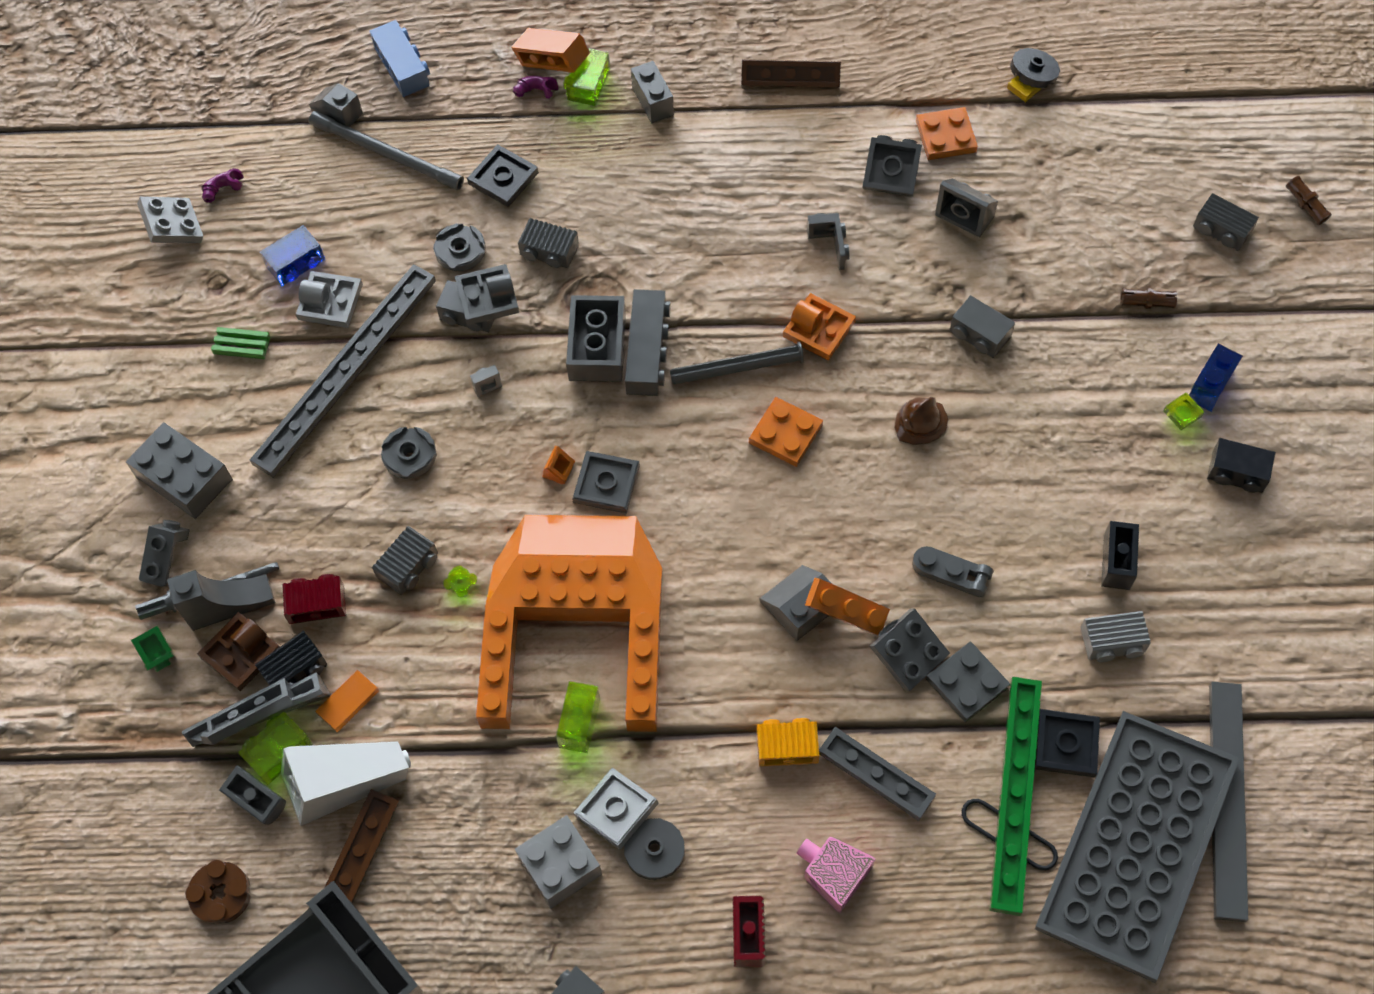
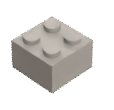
[515,815,602,909]

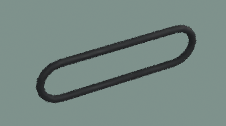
[961,799,1058,870]

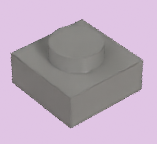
[470,365,502,397]

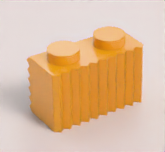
[757,718,820,767]

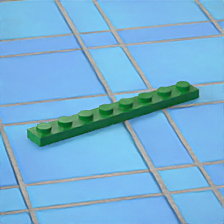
[989,676,1042,916]

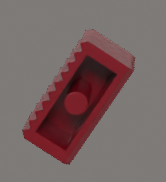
[282,574,347,624]
[733,896,766,968]

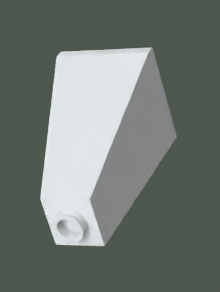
[281,741,411,826]

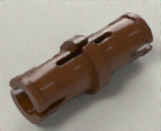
[1285,176,1332,225]
[1120,288,1177,309]

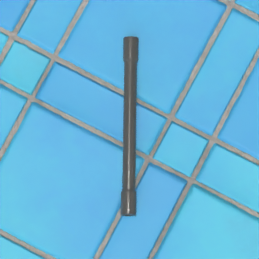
[309,111,464,190]

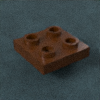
[197,612,280,692]

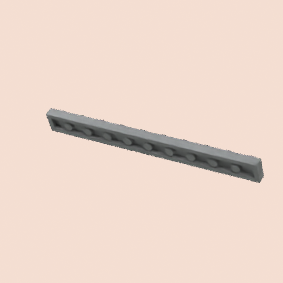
[250,264,436,478]

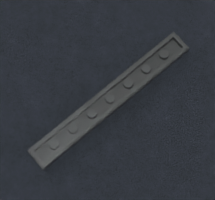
[1209,682,1248,922]

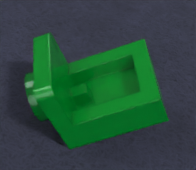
[131,625,175,672]

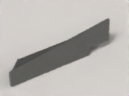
[182,672,331,747]

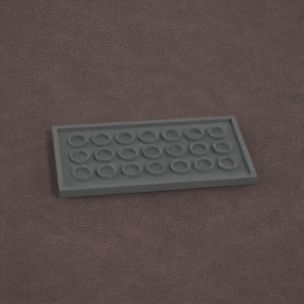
[1035,711,1240,983]

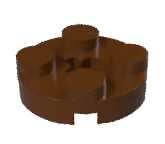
[185,860,250,924]

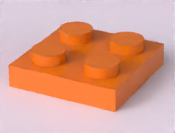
[916,107,978,160]
[749,396,823,467]

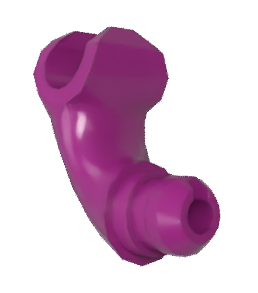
[513,76,559,99]
[201,168,244,203]

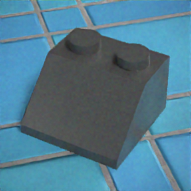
[935,178,998,238]
[759,565,832,641]

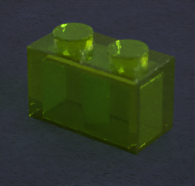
[563,48,610,106]
[556,681,600,753]
[238,712,313,785]

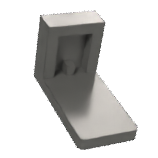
[807,213,850,270]
[139,520,190,587]

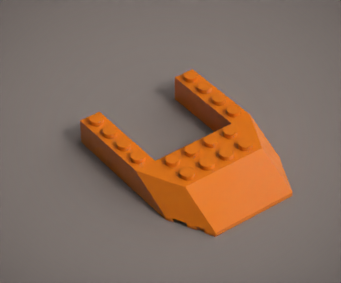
[476,515,662,732]

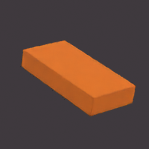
[315,670,379,733]

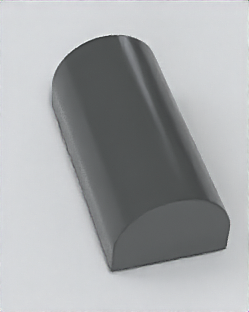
[219,765,286,825]

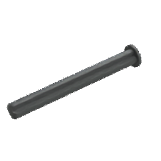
[670,342,804,384]

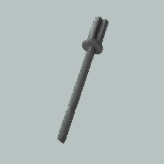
[135,562,279,620]

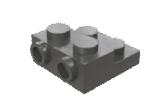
[862,135,922,197]

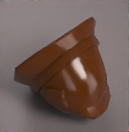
[894,397,948,445]

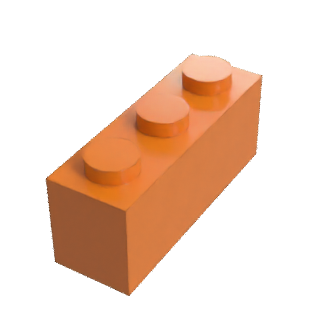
[511,28,590,73]

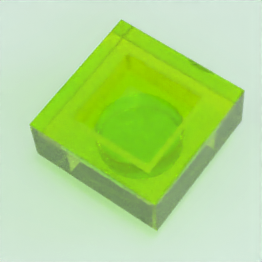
[1163,392,1204,431]

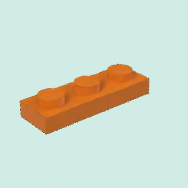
[805,578,890,636]

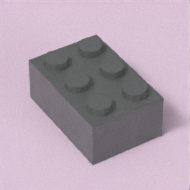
[566,295,626,382]
[126,422,233,520]

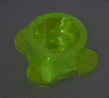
[443,566,477,598]

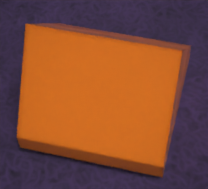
[542,446,575,484]

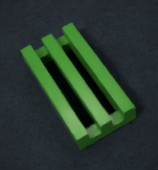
[211,327,271,359]

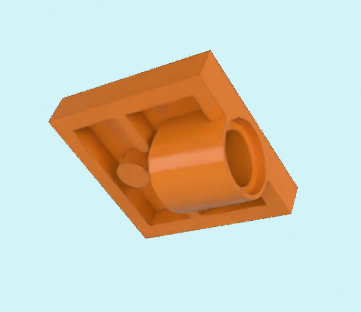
[783,293,856,361]

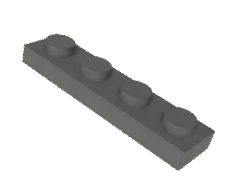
[819,727,936,821]

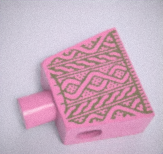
[797,837,875,913]

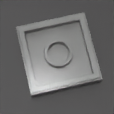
[573,768,659,850]

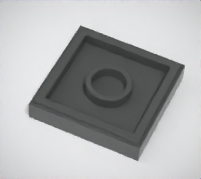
[572,451,640,514]

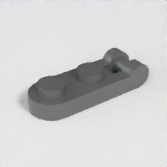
[912,546,994,597]

